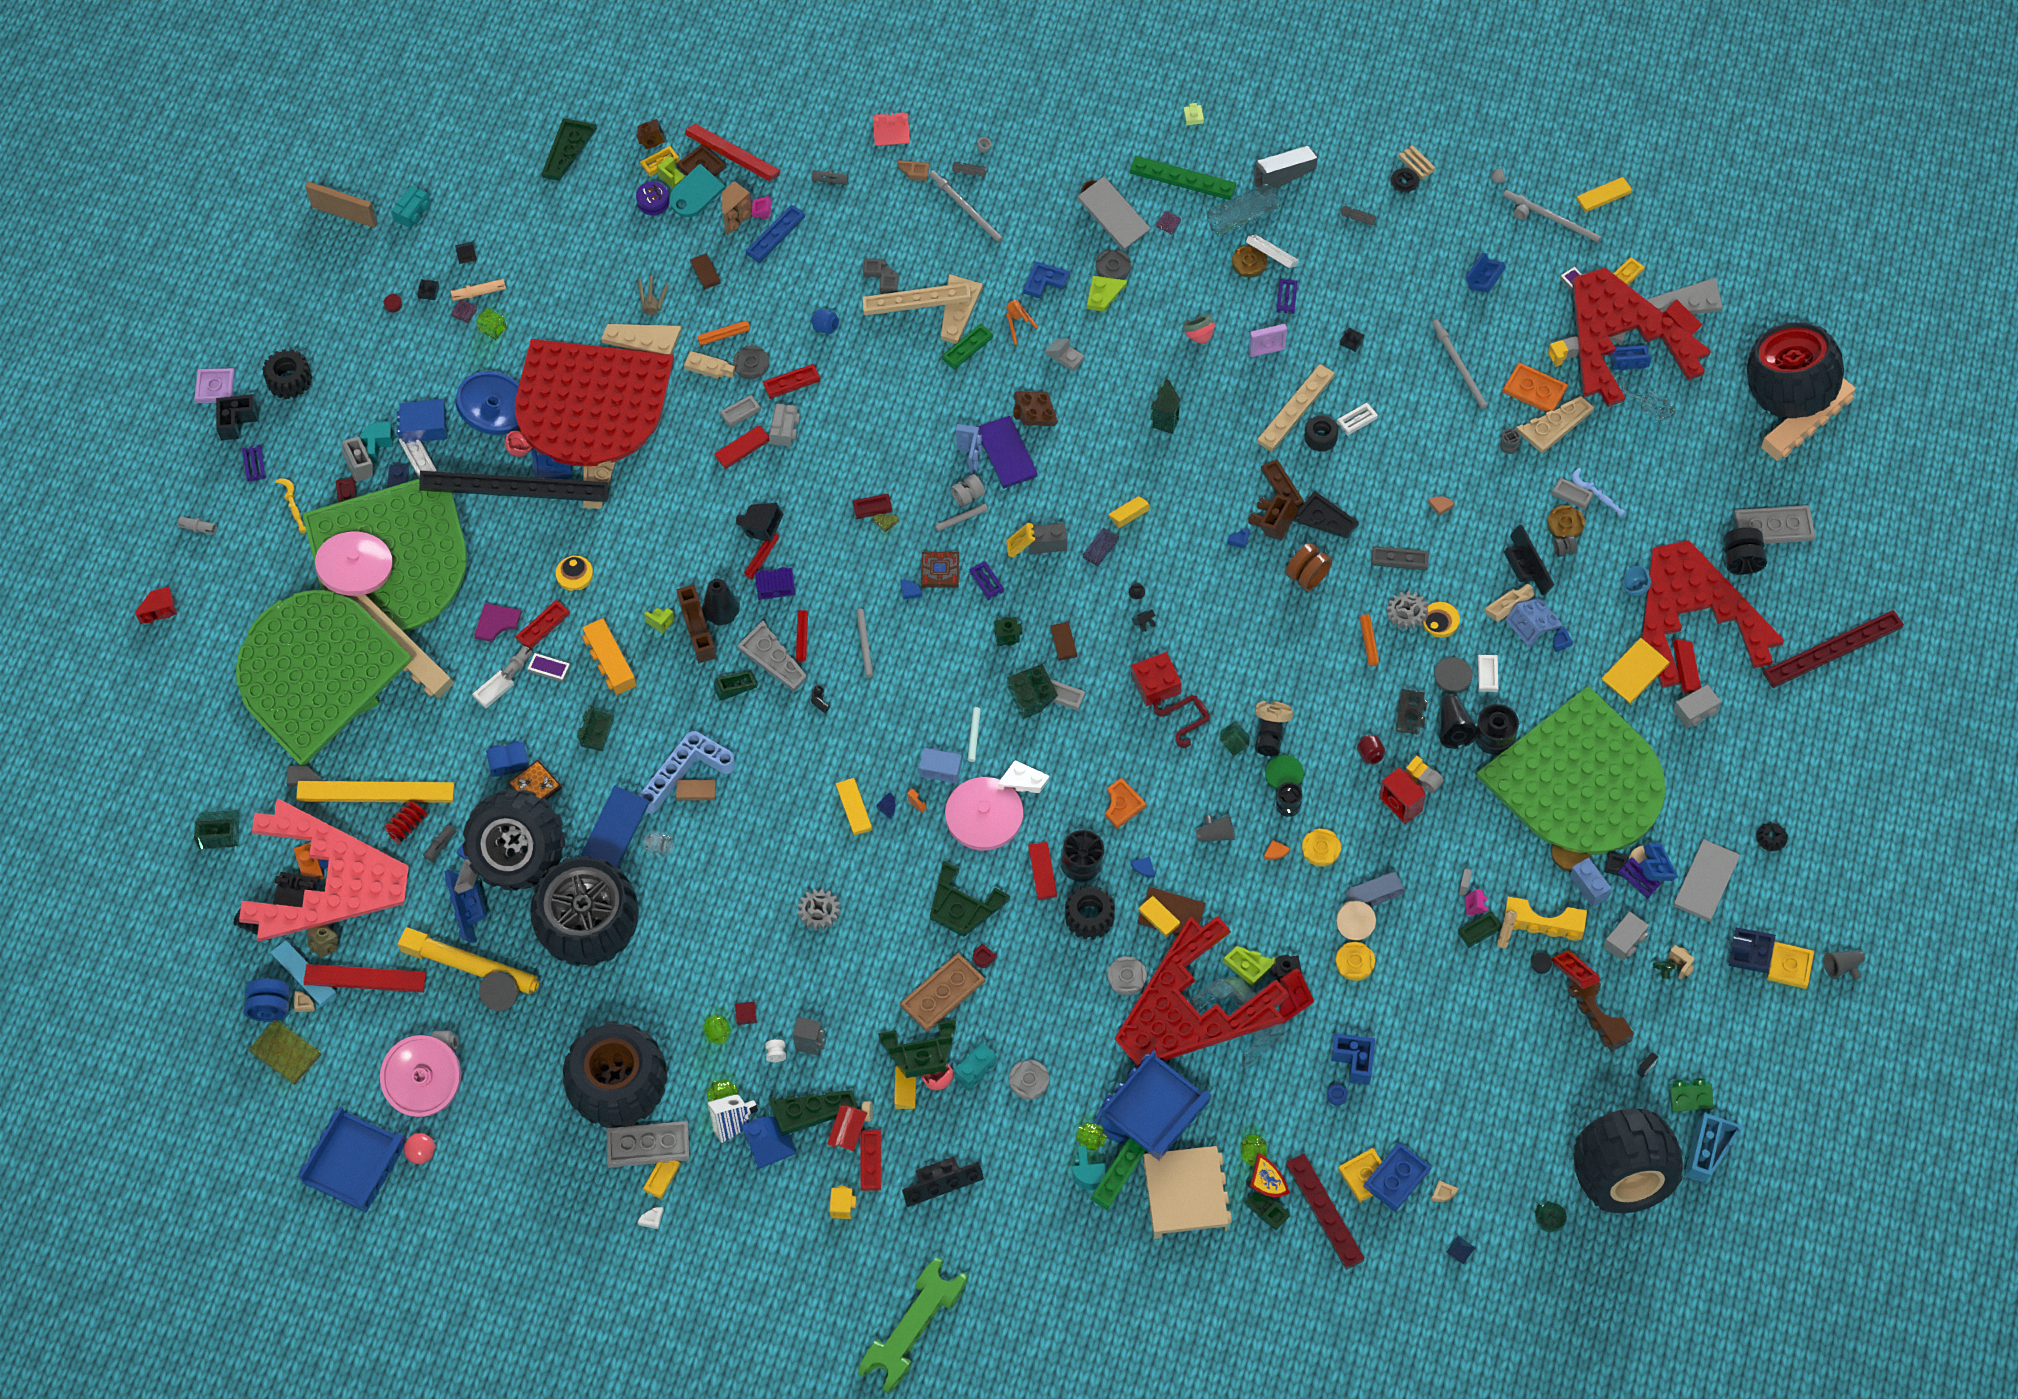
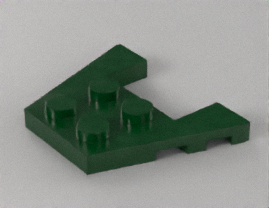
[930,861,1010,937]
[878,1020,956,1078]

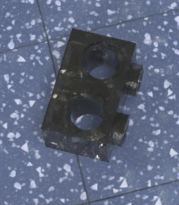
[1396,689,1428,735]

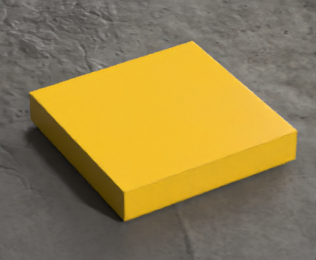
[1767,942,1814,989]
[1338,1148,1382,1203]

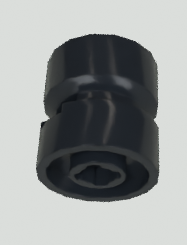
[1255,721,1284,757]
[1276,782,1302,817]

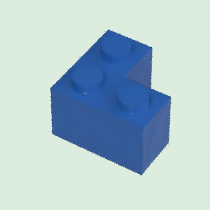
[1331,1033,1375,1085]

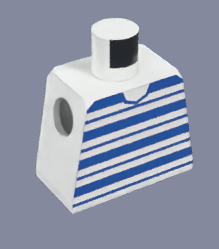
[708,1095,758,1143]

